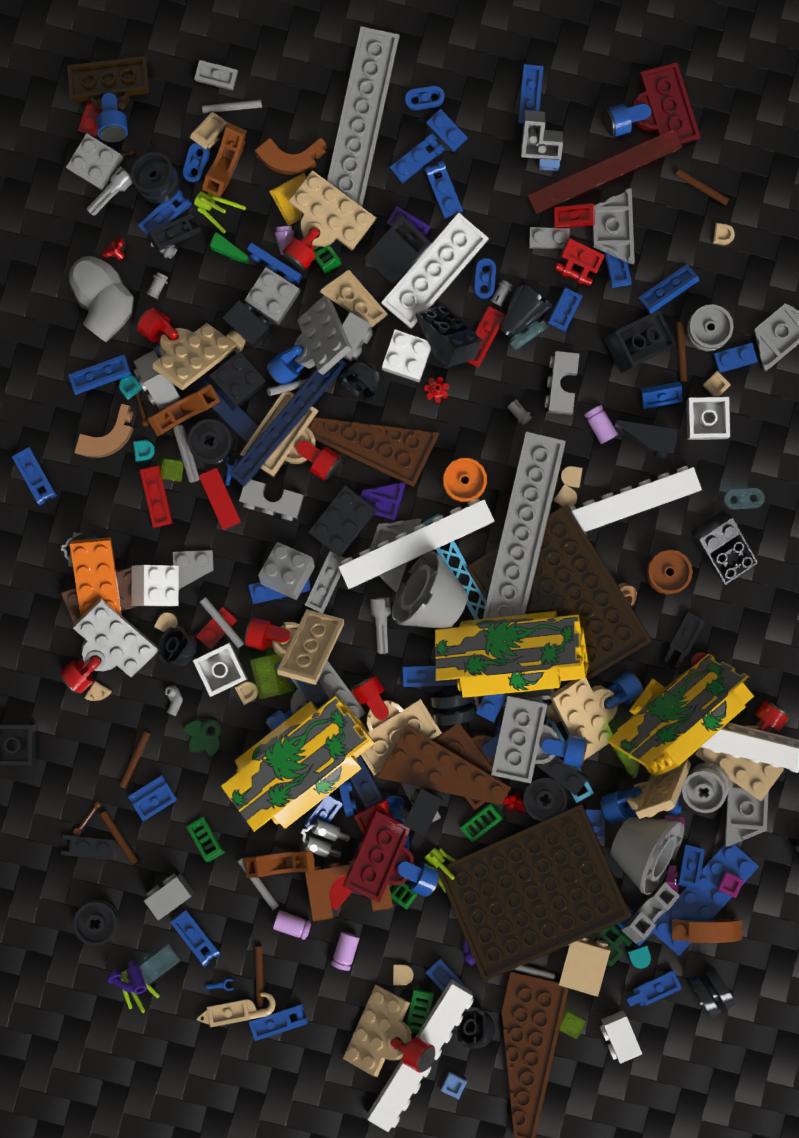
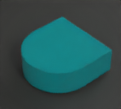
[119,375,143,400]
[133,440,155,462]
[628,945,651,969]

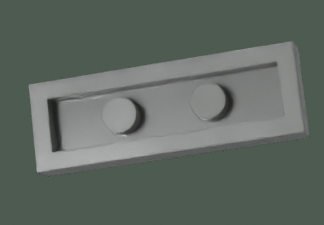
[305,551,346,613]

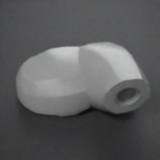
[69,256,134,342]

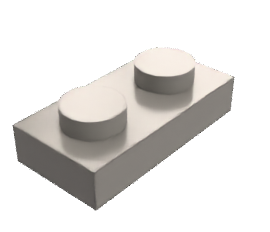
[194,60,238,91]
[529,227,570,249]

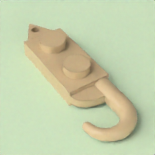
[197,992,276,1027]

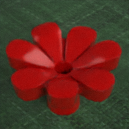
[102,238,125,260]
[423,377,449,403]
[502,791,526,813]

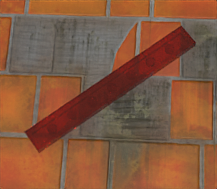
[528,129,682,214]

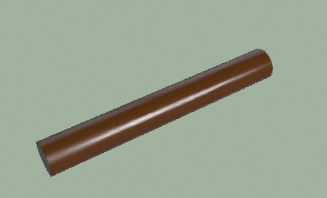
[675,169,729,206]
[676,322,688,382]
[119,731,151,789]
[100,811,139,865]
[254,946,264,1007]

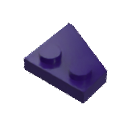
[361,482,406,520]

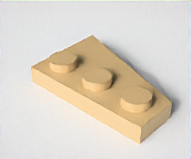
[320,270,388,327]

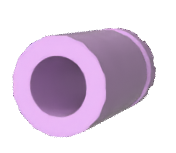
[584,405,618,444]
[273,910,311,940]
[331,931,360,971]

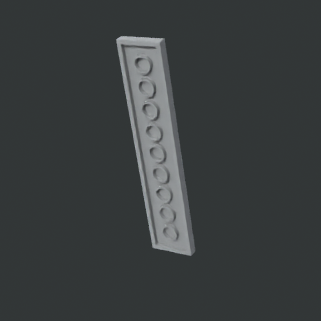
[327,27,399,207]
[483,432,566,619]

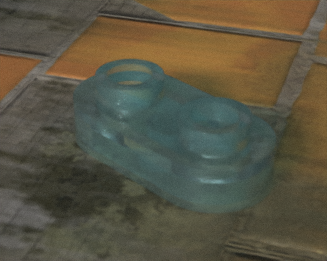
[724,488,765,510]

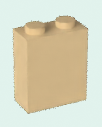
[559,937,612,997]

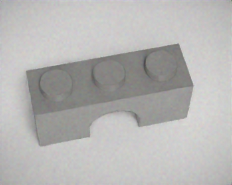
[545,351,579,415]
[239,480,304,521]
[621,882,680,943]

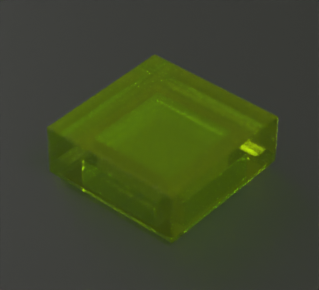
[160,459,184,482]
[559,1012,586,1039]

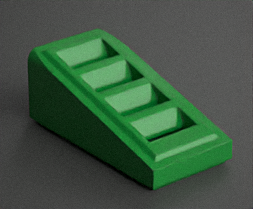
[210,232,249,264]
[313,245,341,275]
[460,802,504,843]
[186,816,225,862]
[389,882,418,910]
[406,988,434,1033]

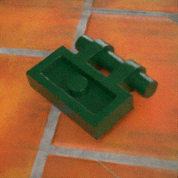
[588,925,633,967]

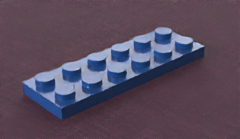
[652,843,759,956]

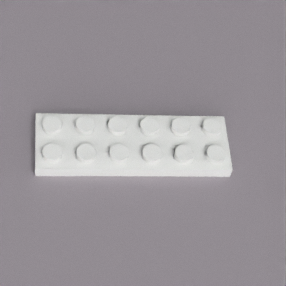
[381,213,489,329]

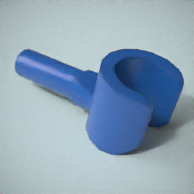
[225,457,238,485]
[206,978,234,991]

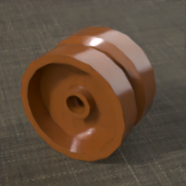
[646,550,693,595]

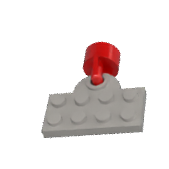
[60,598,159,693]

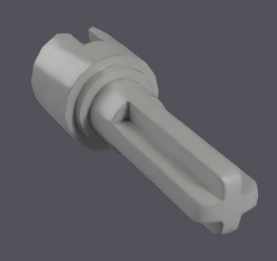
[87,166,132,216]
[370,597,391,654]

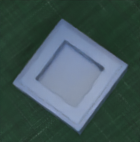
[539,159,560,171]
[440,1072,467,1099]

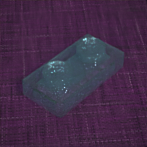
[510,321,548,352]
[140,944,180,985]

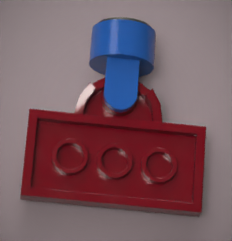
[604,62,701,149]
[342,811,440,902]

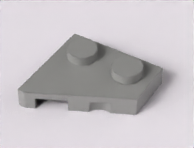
[173,550,214,590]

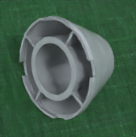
[392,551,467,629]
[611,817,684,895]

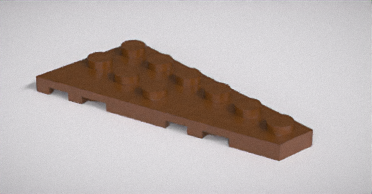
[377,725,511,805]

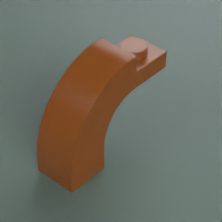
[202,123,247,197]
[255,138,327,175]
[148,384,220,436]
[244,850,315,878]
[672,918,742,943]

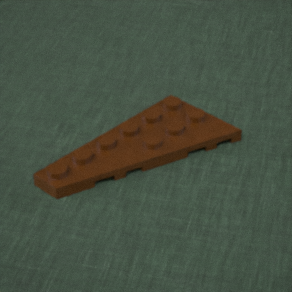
[309,418,440,487]

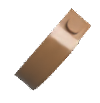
[75,404,133,458]

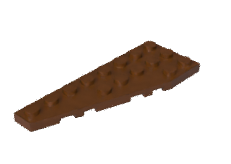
[501,971,569,1138]

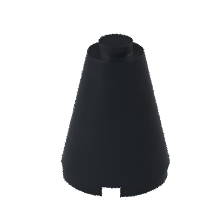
[500,280,553,337]

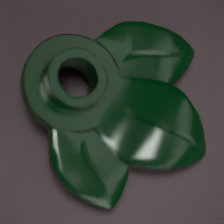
[183,720,221,756]

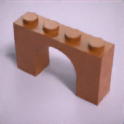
[305,860,393,922]

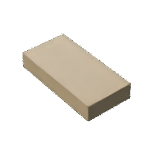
[190,111,228,149]

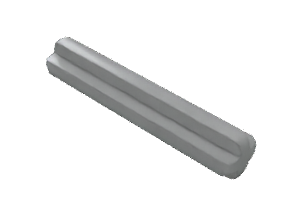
[173,425,200,483]

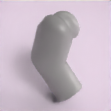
[165,686,183,716]

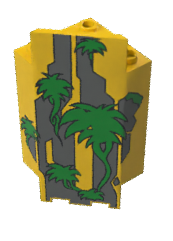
[435,611,589,698]
[607,654,754,777]
[221,696,375,832]

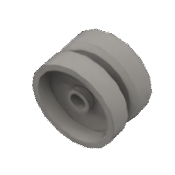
[686,304,734,352]
[682,762,730,813]

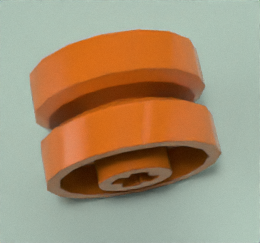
[443,458,487,503]

